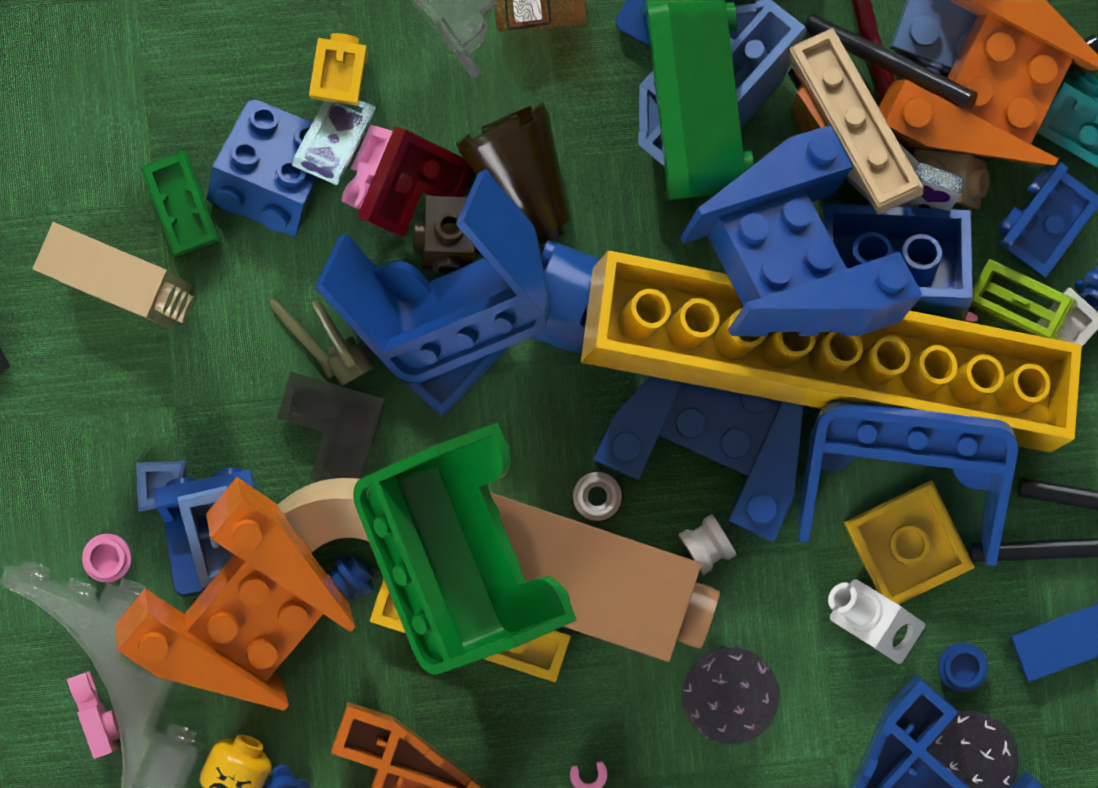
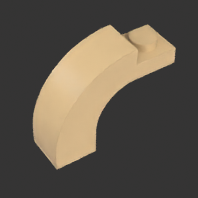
[277,478,369,553]

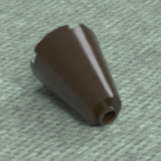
[456,102,570,244]

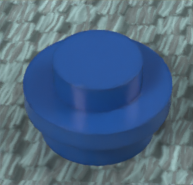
[330,554,375,600]
[938,643,988,692]

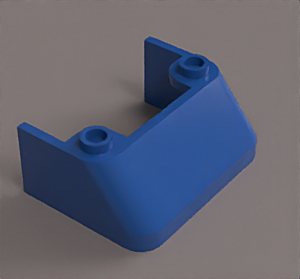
[315,169,551,383]
[797,400,1018,566]

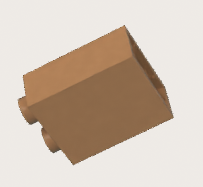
[490,492,720,662]

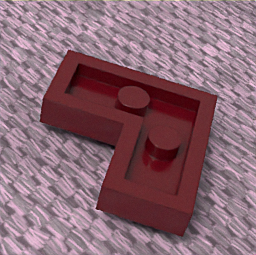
[357,126,473,237]

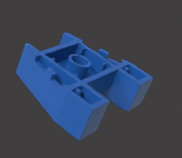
[680,125,922,336]
[593,376,803,541]
[850,674,1045,788]

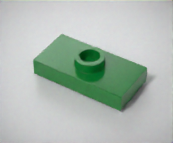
[140,150,221,259]

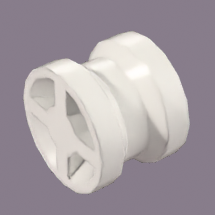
[678,514,737,575]

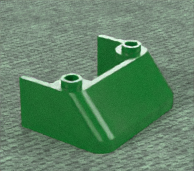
[641,0,754,201]

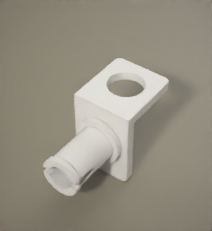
[828,579,925,664]

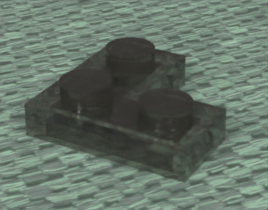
[277,372,385,482]

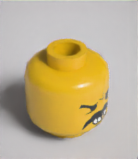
[200,734,272,788]

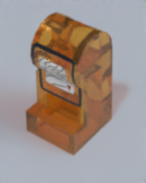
[494,0,587,31]

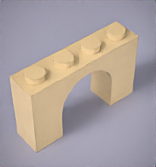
[33,222,195,330]

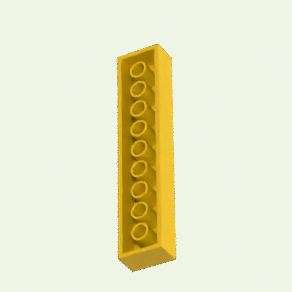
[581,250,1082,453]

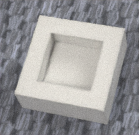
[1036,287,1098,346]

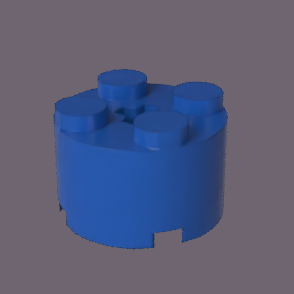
[531,240,600,355]

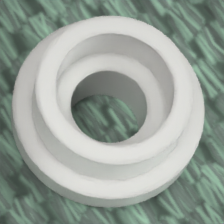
[573,472,622,521]

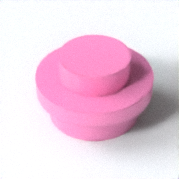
[82,534,132,583]

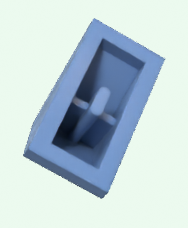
[178,486,234,588]

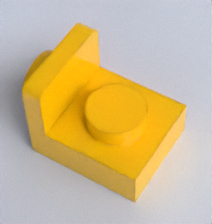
[309,33,369,106]

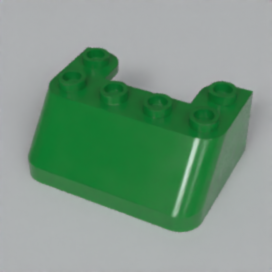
[353,422,577,675]

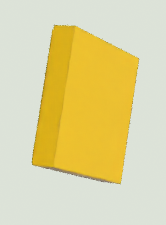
[843,480,975,605]

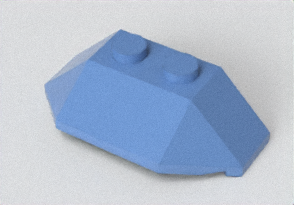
[638,0,807,168]

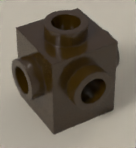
[413,196,481,275]

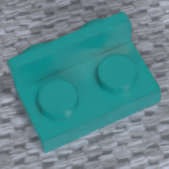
[1037,71,1098,168]

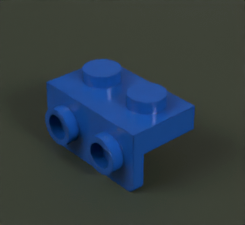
[996,162,1098,279]

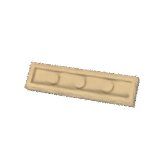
[789,28,924,215]

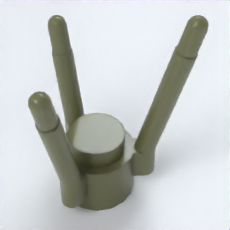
[269,299,375,386]

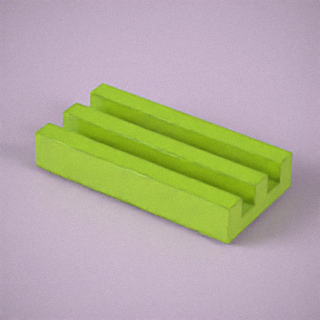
[970,259,1078,340]

